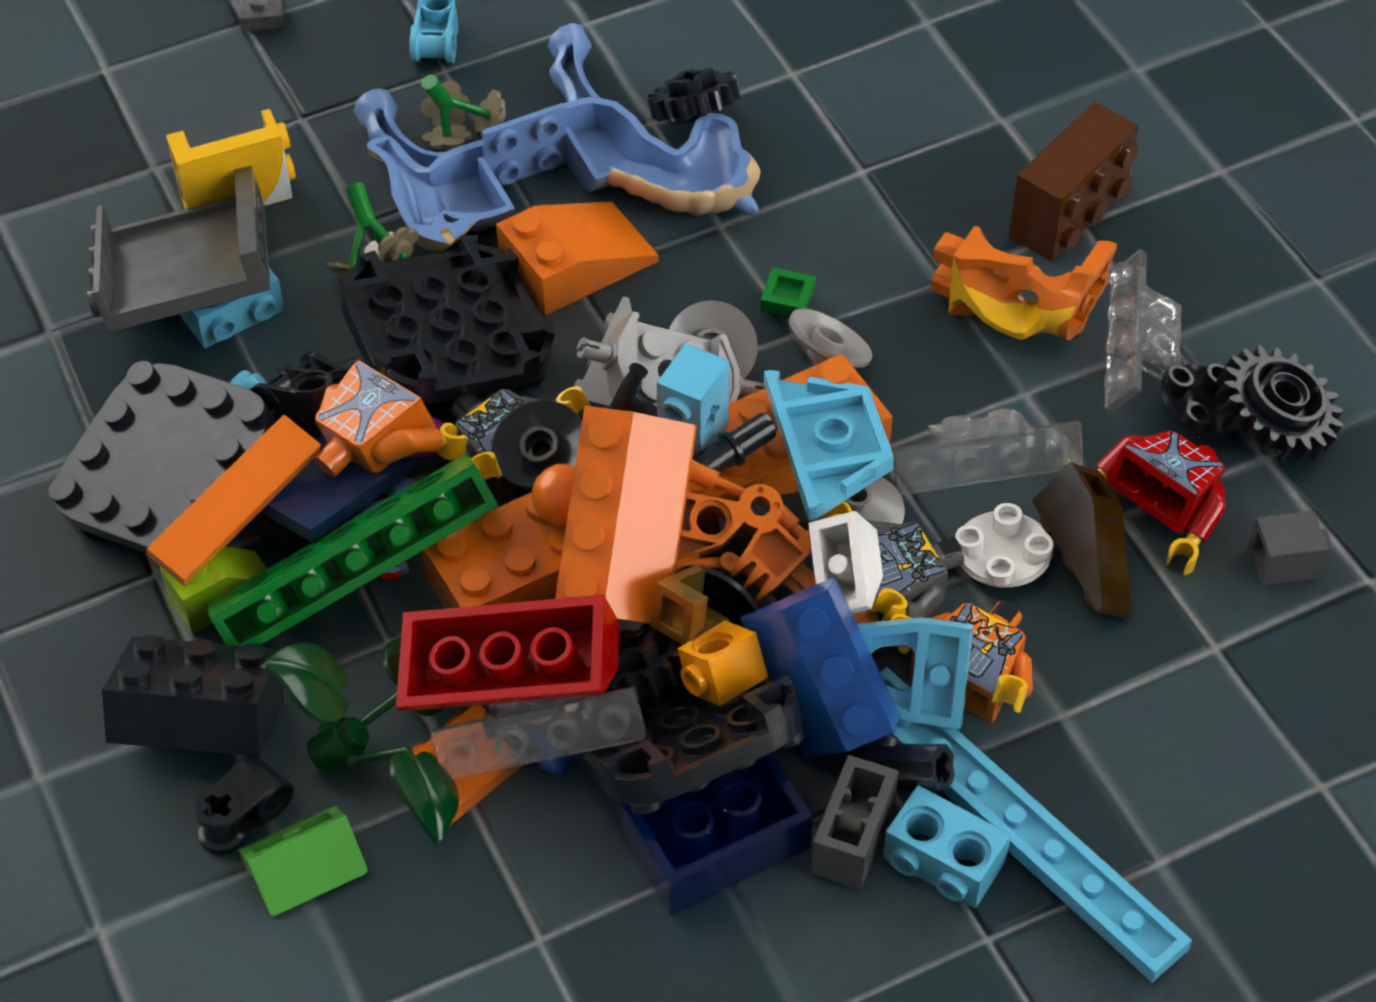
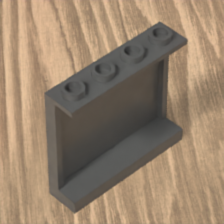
[87,166,271,332]

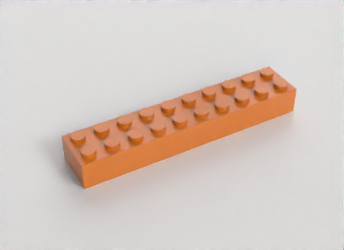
[421,354,893,609]

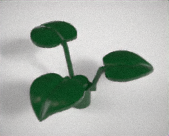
[261,637,459,844]

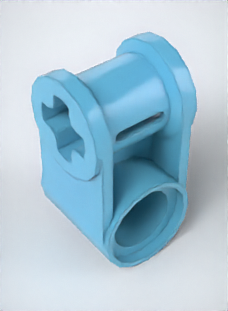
[410,0,459,64]

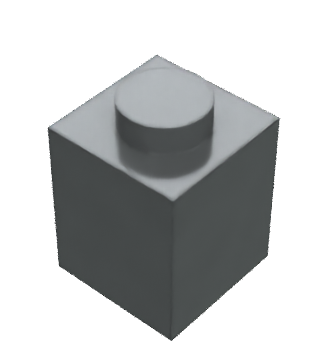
[1249,510,1331,585]

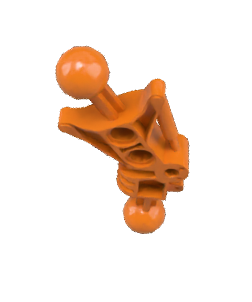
[532,460,880,624]

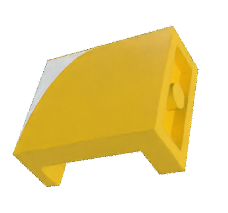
[166,109,296,209]

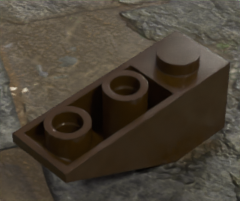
[1032,463,1132,619]

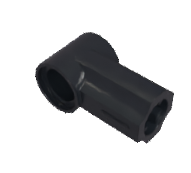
[855,735,955,791]

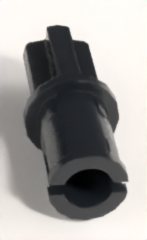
[692,413,777,485]

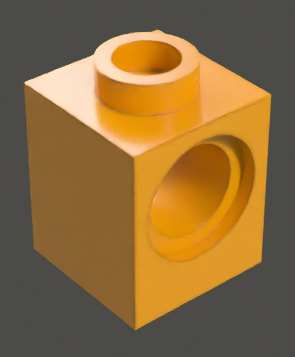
[677,620,768,706]

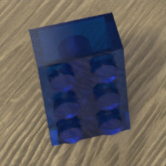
[620,752,813,915]

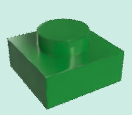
[760,267,816,318]

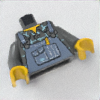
[451,386,591,502]
[820,501,964,621]

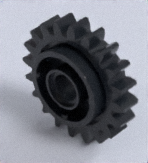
[1215,346,1343,463]

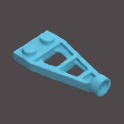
[857,617,974,730]

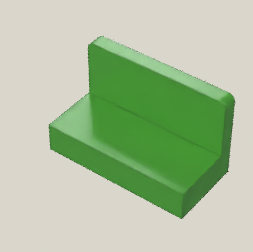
[238,806,368,916]

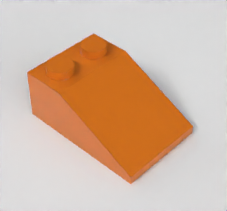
[496,201,659,316]

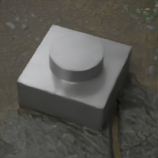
[239,0,283,31]

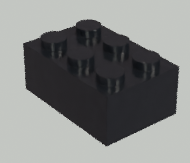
[102,635,284,757]

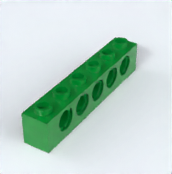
[206,454,499,646]

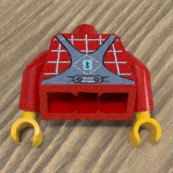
[1095,430,1226,575]

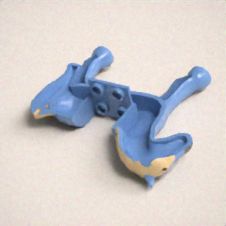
[354,23,761,252]

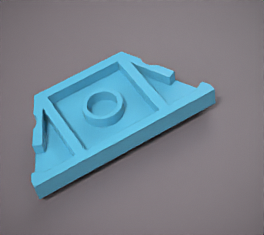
[764,370,894,521]

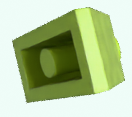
[159,547,267,635]

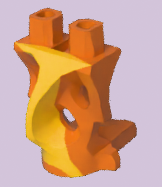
[930,226,1117,341]

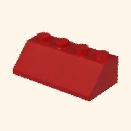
[396,594,620,712]

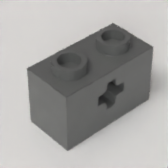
[811,755,899,890]

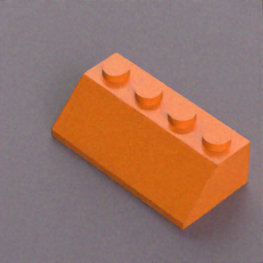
[555,406,697,624]

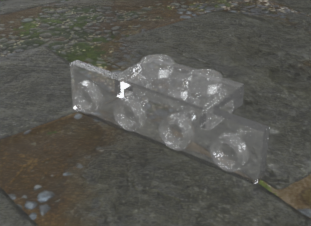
[1104,249,1182,412]
[893,409,1083,495]
[430,687,646,780]

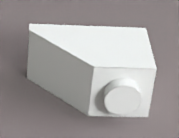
[808,511,883,613]

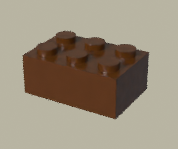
[1009,101,1139,262]

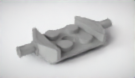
[577,311,765,406]

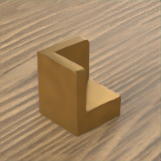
[651,565,729,645]

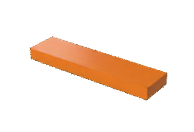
[146,415,321,587]

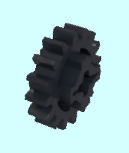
[647,68,741,125]
[601,623,683,705]

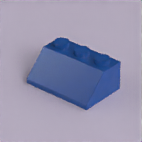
[741,577,900,758]

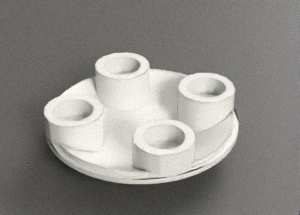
[955,503,1053,587]

